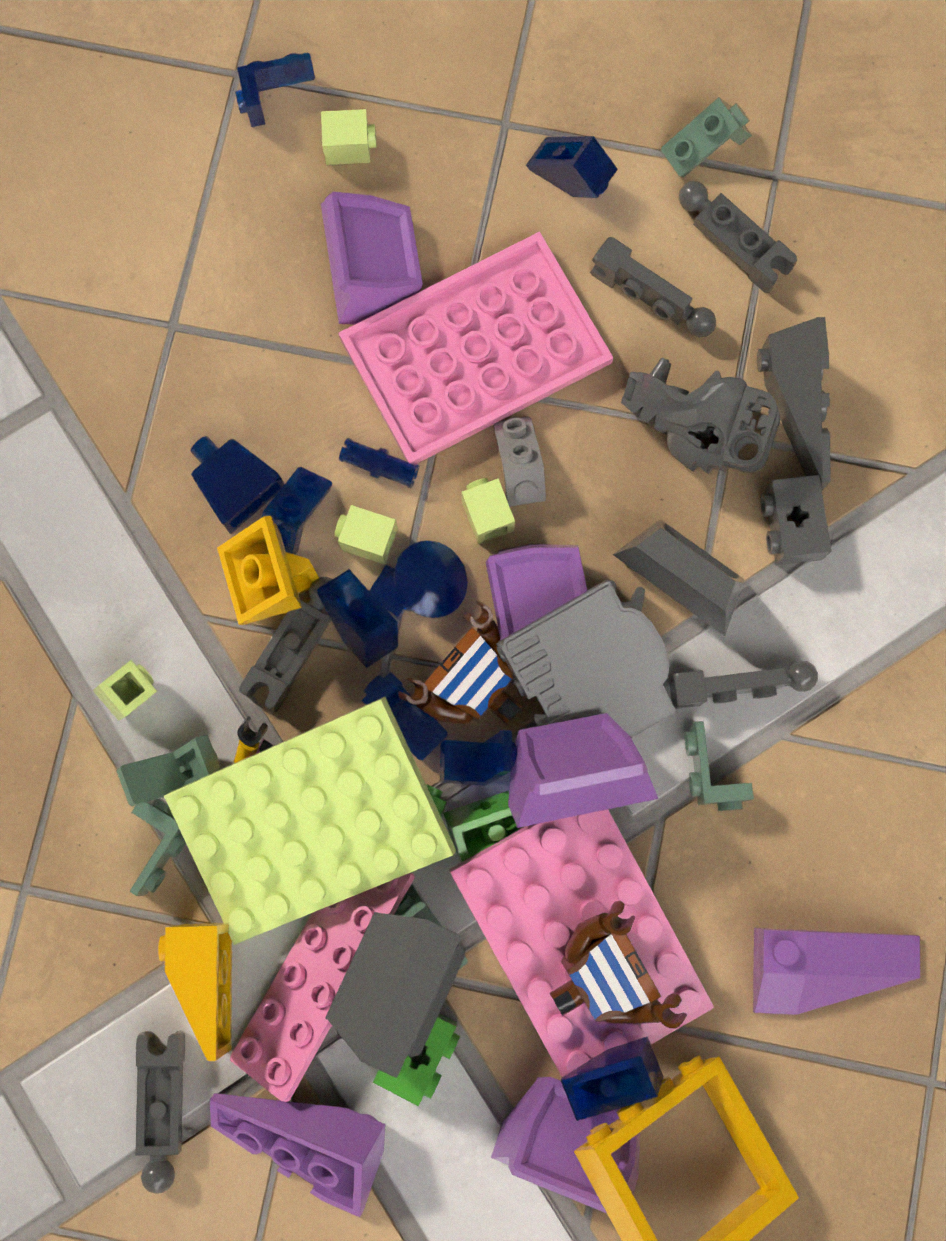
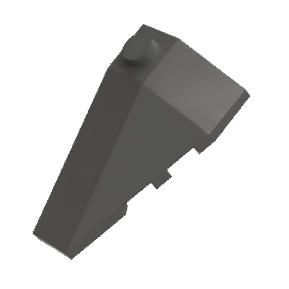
[757,317,831,491]

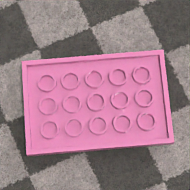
[338,232,613,467]
[449,809,715,1087]

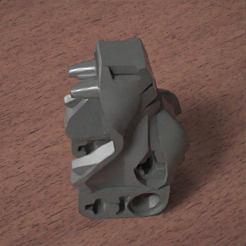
[621,358,780,475]

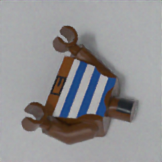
[398,601,522,725]
[550,901,687,1029]

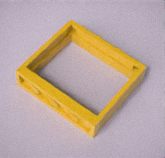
[574,1055,799,1241]

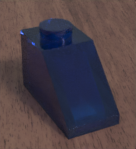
[526,136,618,198]
[317,569,398,668]
[560,1036,664,1121]

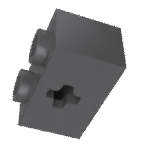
[760,475,832,565]

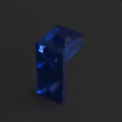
[235,53,315,127]
[261,467,332,555]
[361,672,448,761]
[440,730,517,786]

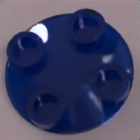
[394,541,468,618]

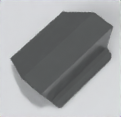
[613,520,744,636]
[325,912,466,1078]

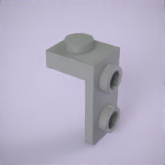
[494,417,546,507]

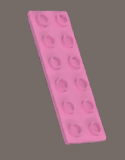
[230,873,415,1102]

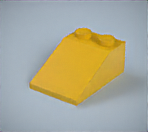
[158,923,232,1061]

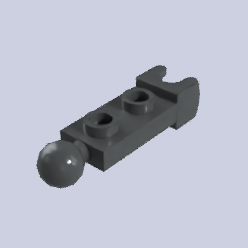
[679,181,797,293]
[590,237,716,338]
[239,577,340,713]
[669,660,818,709]
[135,1030,185,1194]

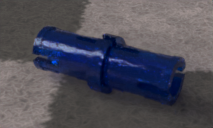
[339,438,420,489]

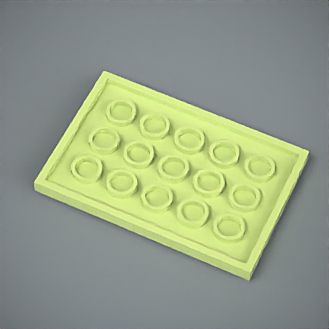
[164,697,456,945]

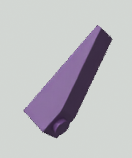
[753,928,920,1015]
[210,1093,386,1217]

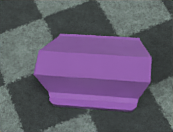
[321,192,423,325]
[486,544,588,640]
[508,713,658,828]
[491,1077,640,1213]

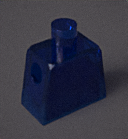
[190,436,286,534]

